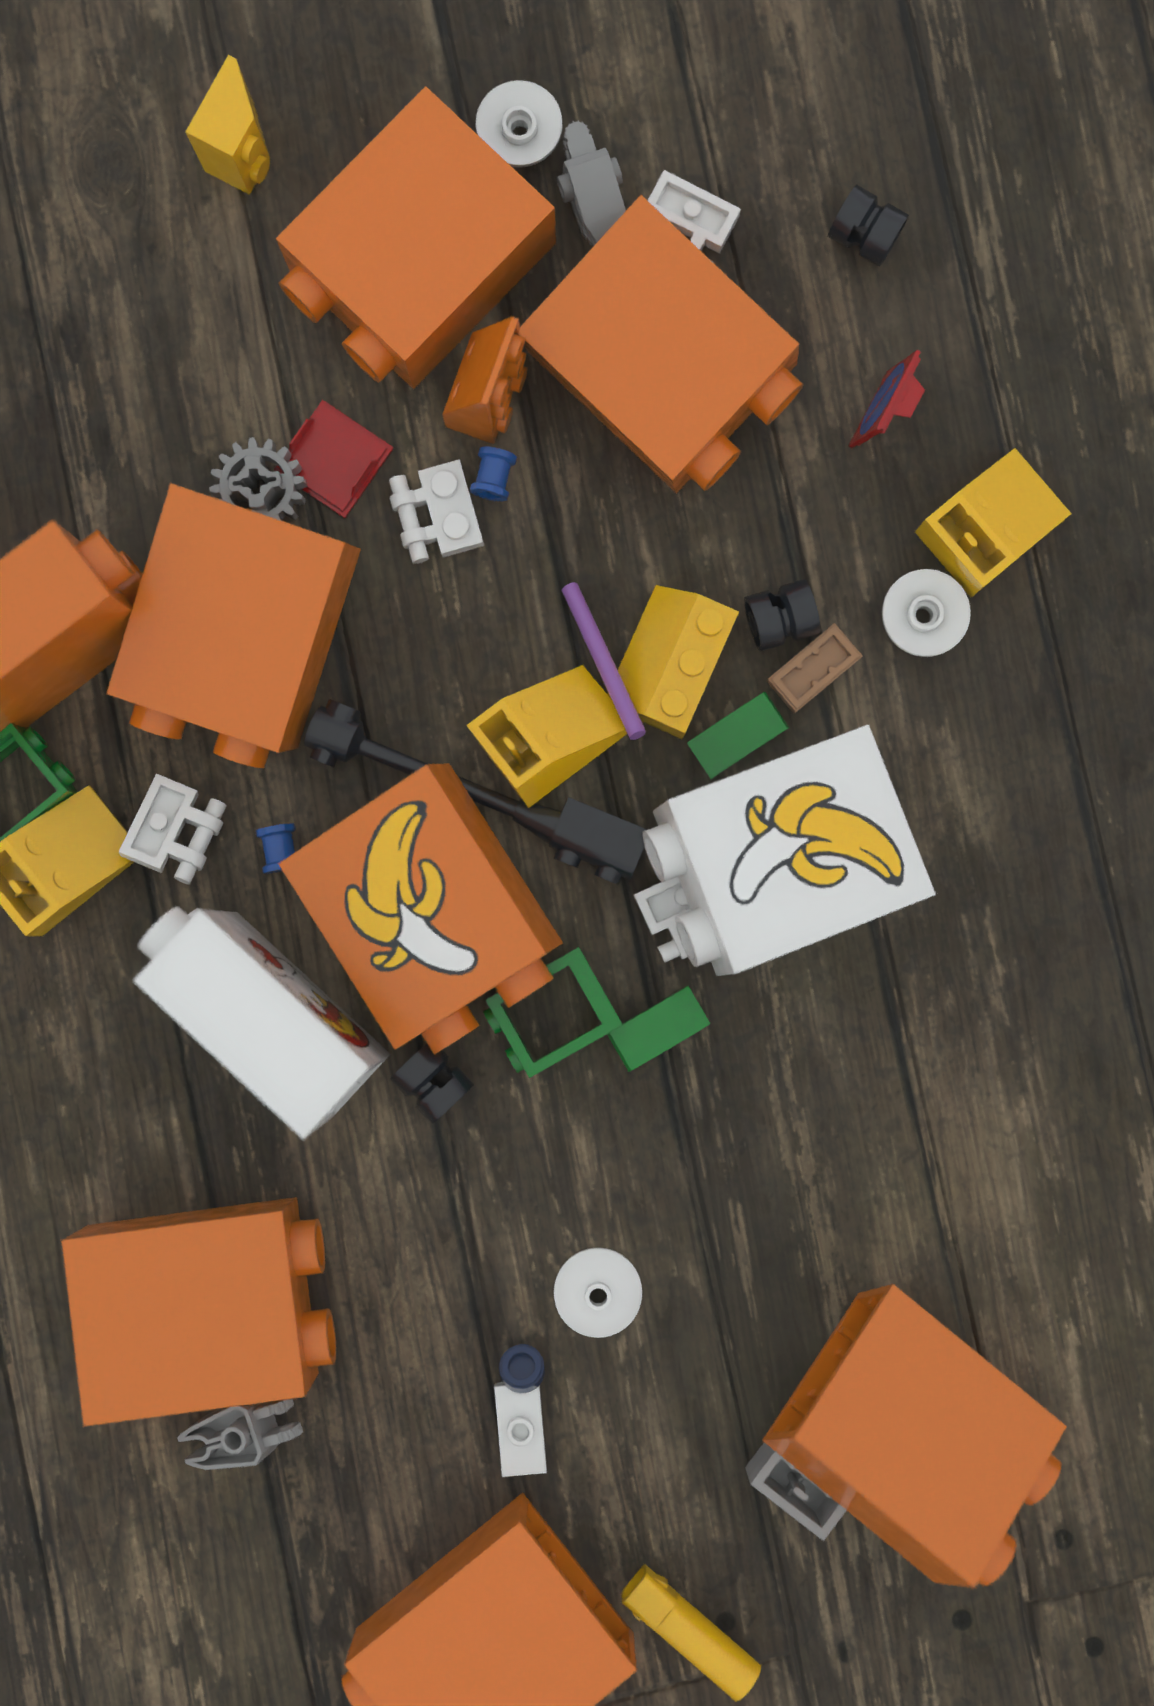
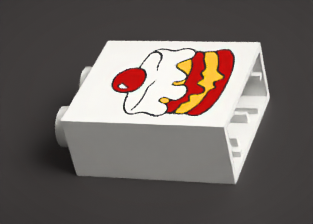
[133,906,390,1139]

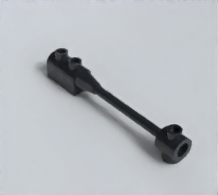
[304,699,647,885]

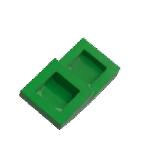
[687,692,789,779]
[607,986,710,1072]

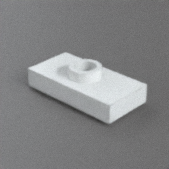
[494,1382,547,1477]

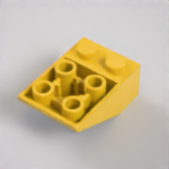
[915,448,1071,598]
[467,665,627,808]
[0,785,134,936]

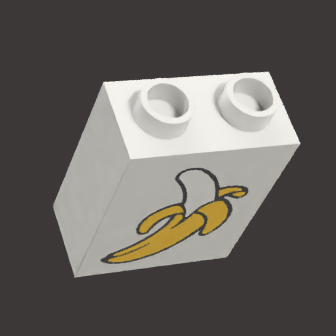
[643,724,936,976]

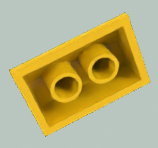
[607,585,739,739]

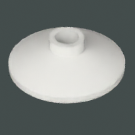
[476,80,562,167]
[882,569,971,657]
[554,1247,642,1338]

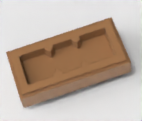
[766,623,863,714]

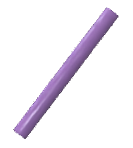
[562,582,646,740]

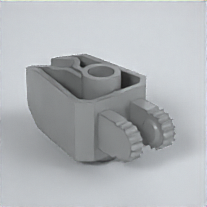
[557,120,626,247]
[177,1399,303,1470]

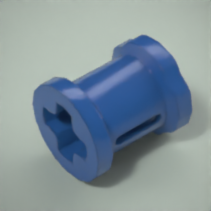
[470,446,517,502]
[255,823,296,874]

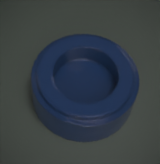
[499,1344,545,1393]

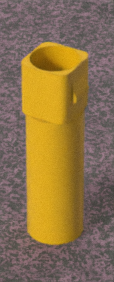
[621,1564,761,1701]

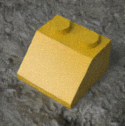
[186,55,270,195]

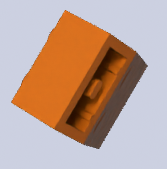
[442,317,528,444]

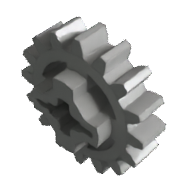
[209,437,307,521]

